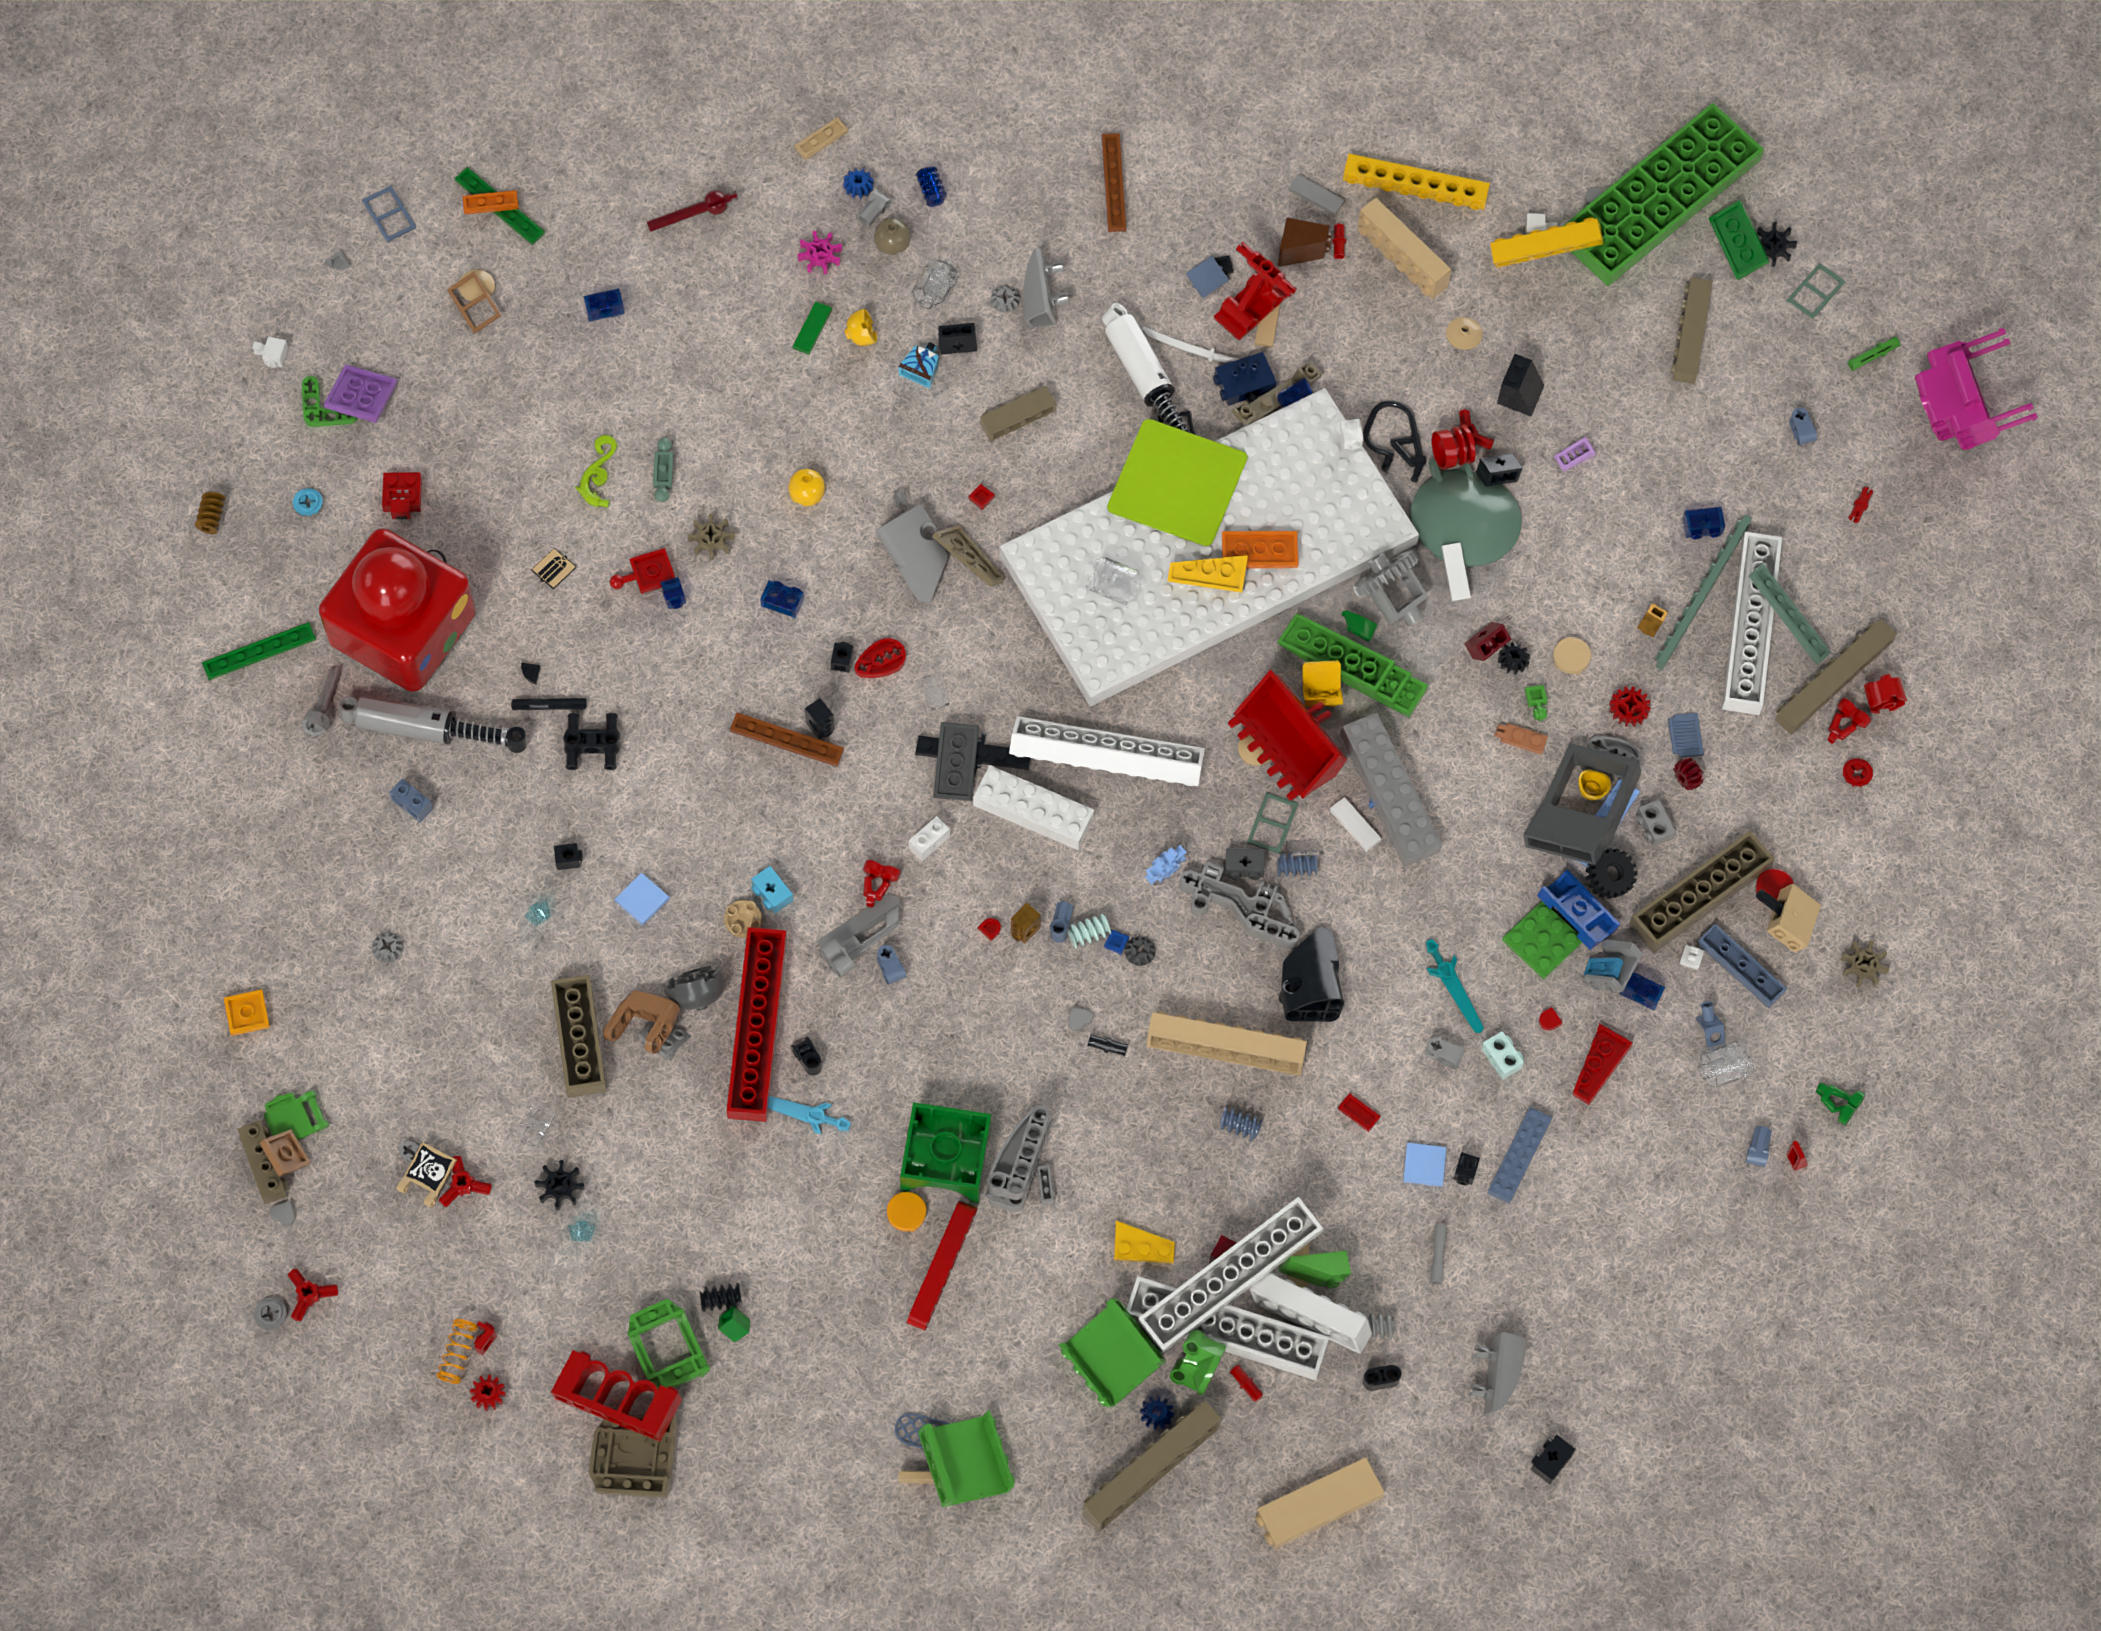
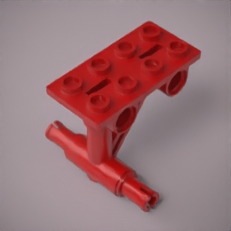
[1214,242,1297,341]

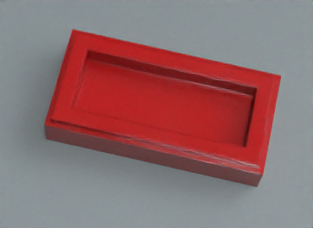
[1338,1093,1381,1132]

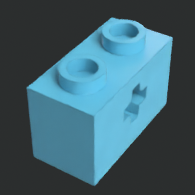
[751,866,793,914]

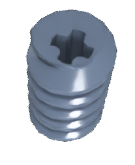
[1277,852,1317,877]
[1220,1105,1263,1141]

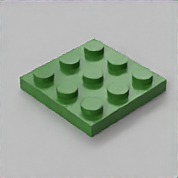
[1502,901,1582,979]

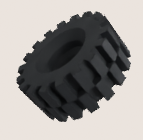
[1585,848,1638,899]

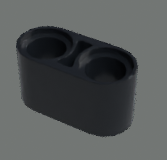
[1363,1365,1402,1391]

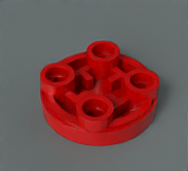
[1755,869,1794,902]

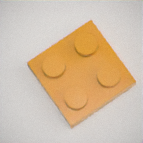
[224,989,270,1036]

